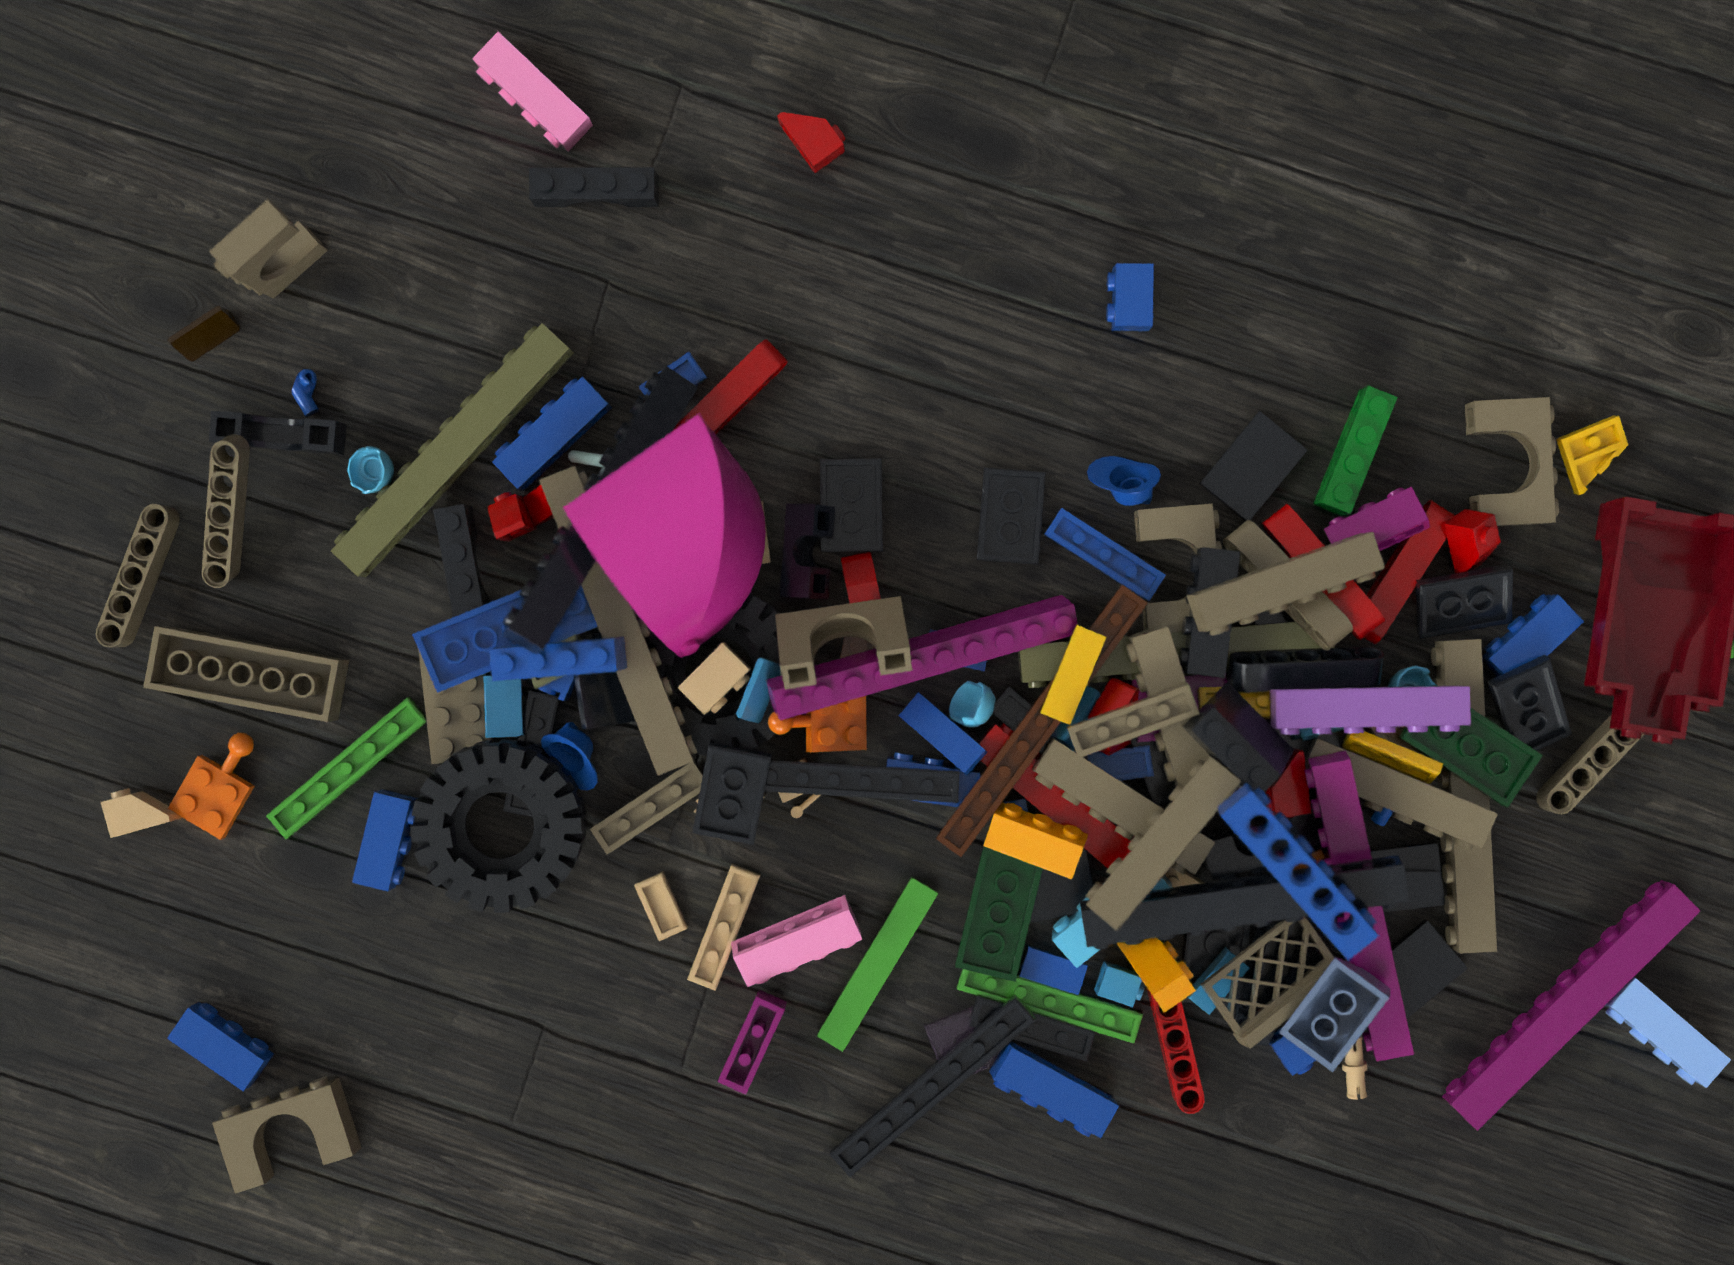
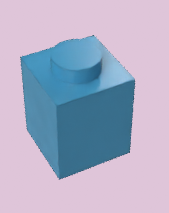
[1094,961,1145,1007]

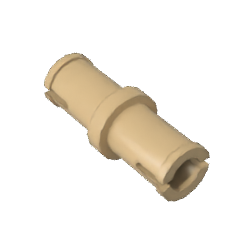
[1342,1035,1367,1100]

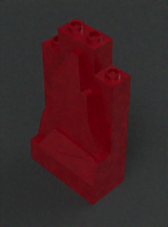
[1584,497,1734,744]

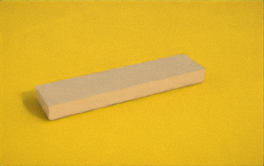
[687,864,761,991]

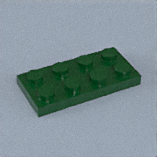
[1399,685,1543,808]
[955,846,1043,982]

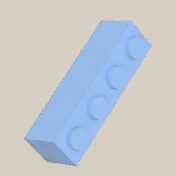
[1605,977,1731,1088]

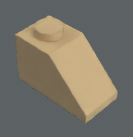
[101,788,182,838]

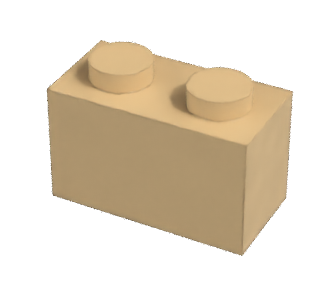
[678,642,751,715]

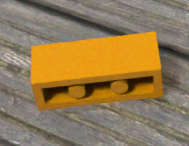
[983,803,1088,879]
[1116,938,1196,1012]

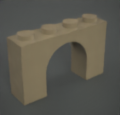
[209,199,328,299]
[1465,397,1559,526]
[1134,503,1222,633]
[775,596,912,689]
[212,1076,361,1194]

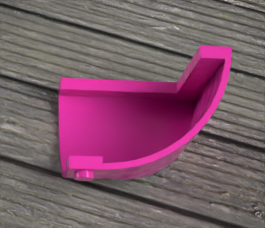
[563,414,766,658]

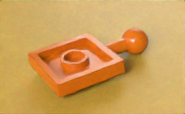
[768,696,867,753]
[168,733,255,840]

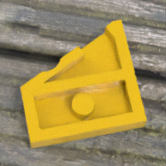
[1556,415,1628,495]

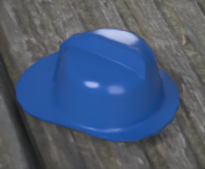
[1087,456,1161,506]
[541,722,598,790]

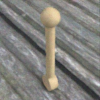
[791,794,821,818]

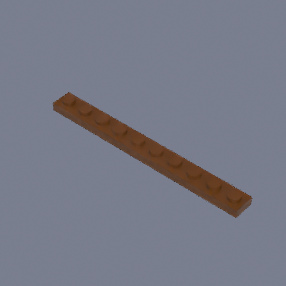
[936,585,1148,857]

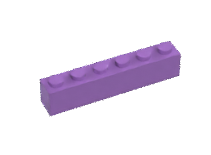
[1270,686,1471,735]

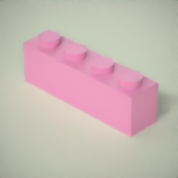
[472,32,593,152]
[731,895,862,987]

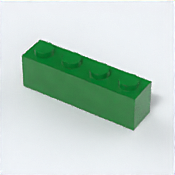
[1313,386,1398,516]

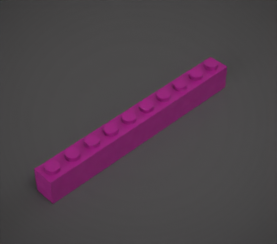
[766,595,1078,720]
[1304,751,1414,1062]
[1442,880,1700,1131]

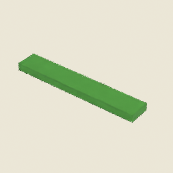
[266,697,427,839]
[817,876,938,1052]
[956,969,1143,1044]

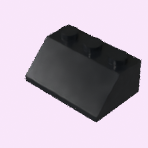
[1183,682,1294,792]

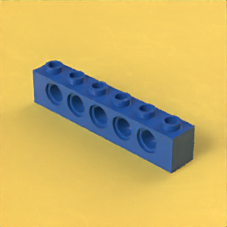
[1217,782,1379,960]

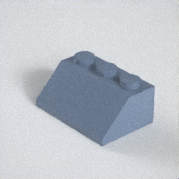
[1279,957,1391,1072]

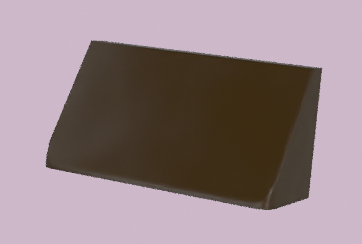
[167,305,241,362]

